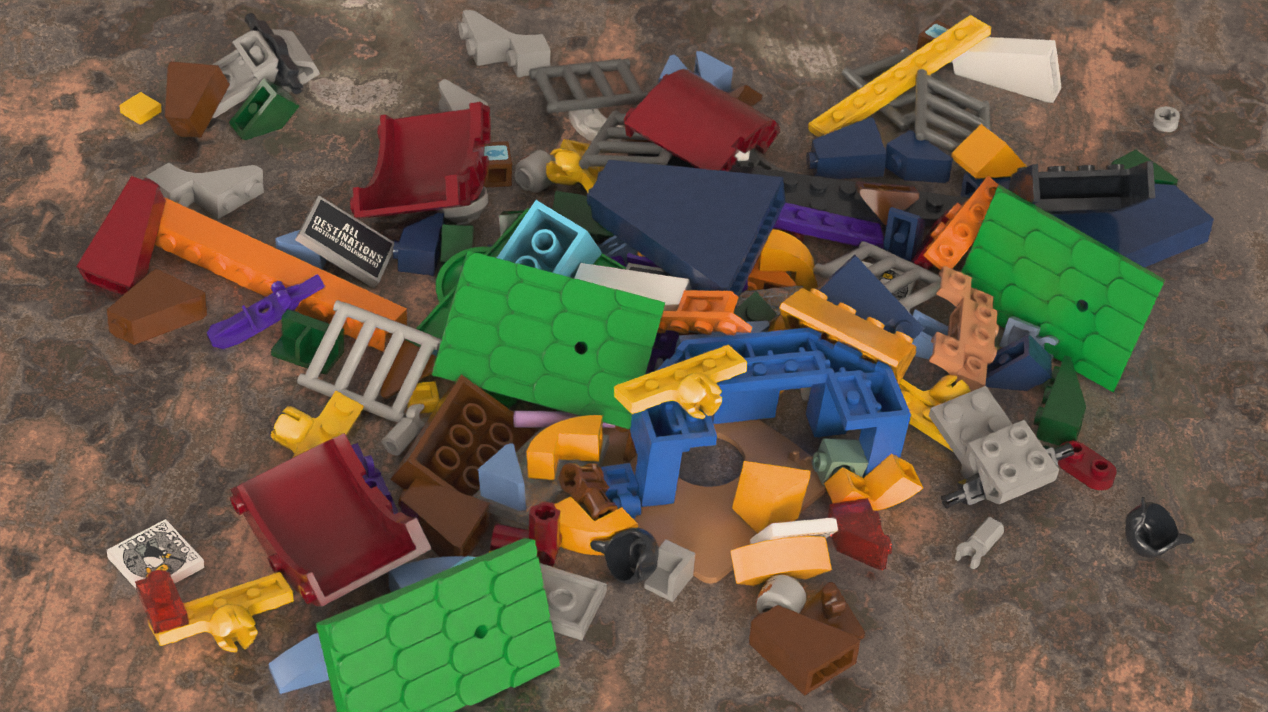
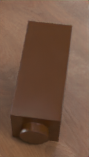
[165,61,230,138]
[107,268,207,345]
[398,477,490,557]
[749,605,860,696]

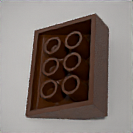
[390,374,540,518]

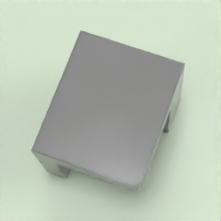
[644,540,695,602]

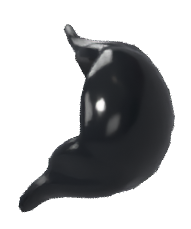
[1125,496,1194,558]
[590,528,659,584]

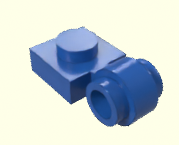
[601,463,641,519]

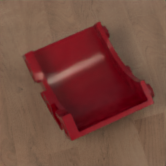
[624,69,780,171]
[350,102,491,219]
[230,433,432,607]

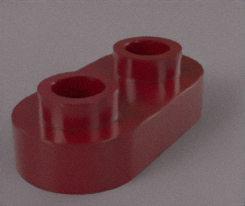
[1057,441,1117,491]

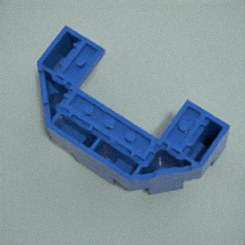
[630,327,911,507]

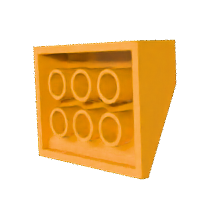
[779,288,917,385]

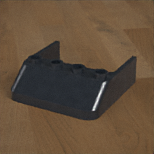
[1008,161,1155,214]

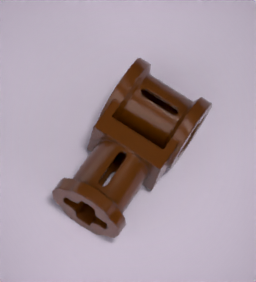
[559,463,618,521]

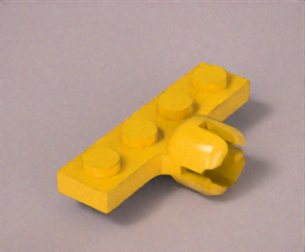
[546,139,604,193]
[614,345,747,419]
[899,375,971,452]
[271,391,364,458]
[147,572,294,652]

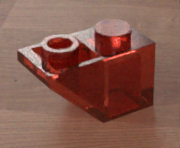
[828,498,892,570]

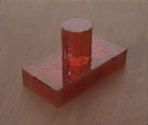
[135,570,189,634]

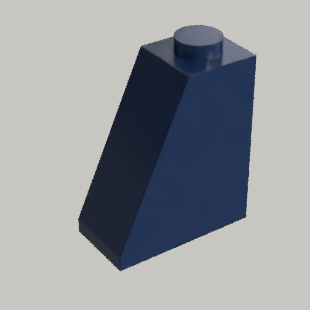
[806,118,887,179]

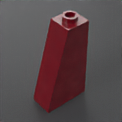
[76,176,166,296]

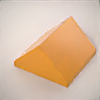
[951,124,1027,179]
[732,461,811,534]

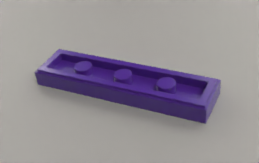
[774,203,885,249]

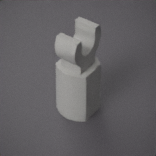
[381,404,429,455]
[955,517,1004,569]

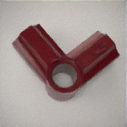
[490,501,563,567]

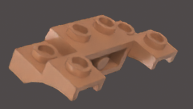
[929,266,999,392]

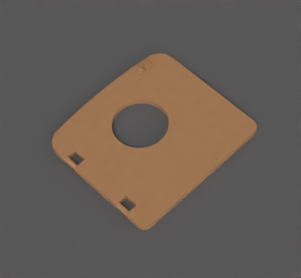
[601,419,826,583]

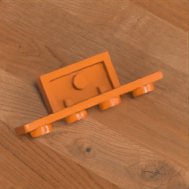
[923,176,998,270]
[657,290,752,336]

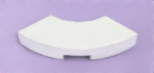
[568,108,623,142]

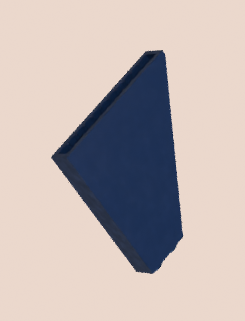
[587,160,785,297]
[960,172,1214,268]

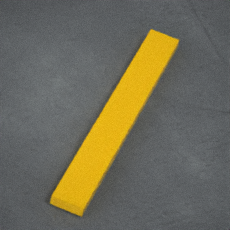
[808,15,991,137]

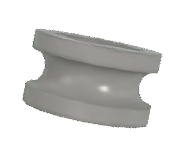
[1153,106,1180,132]

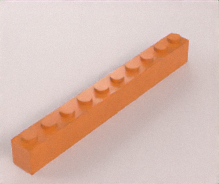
[155,197,407,352]

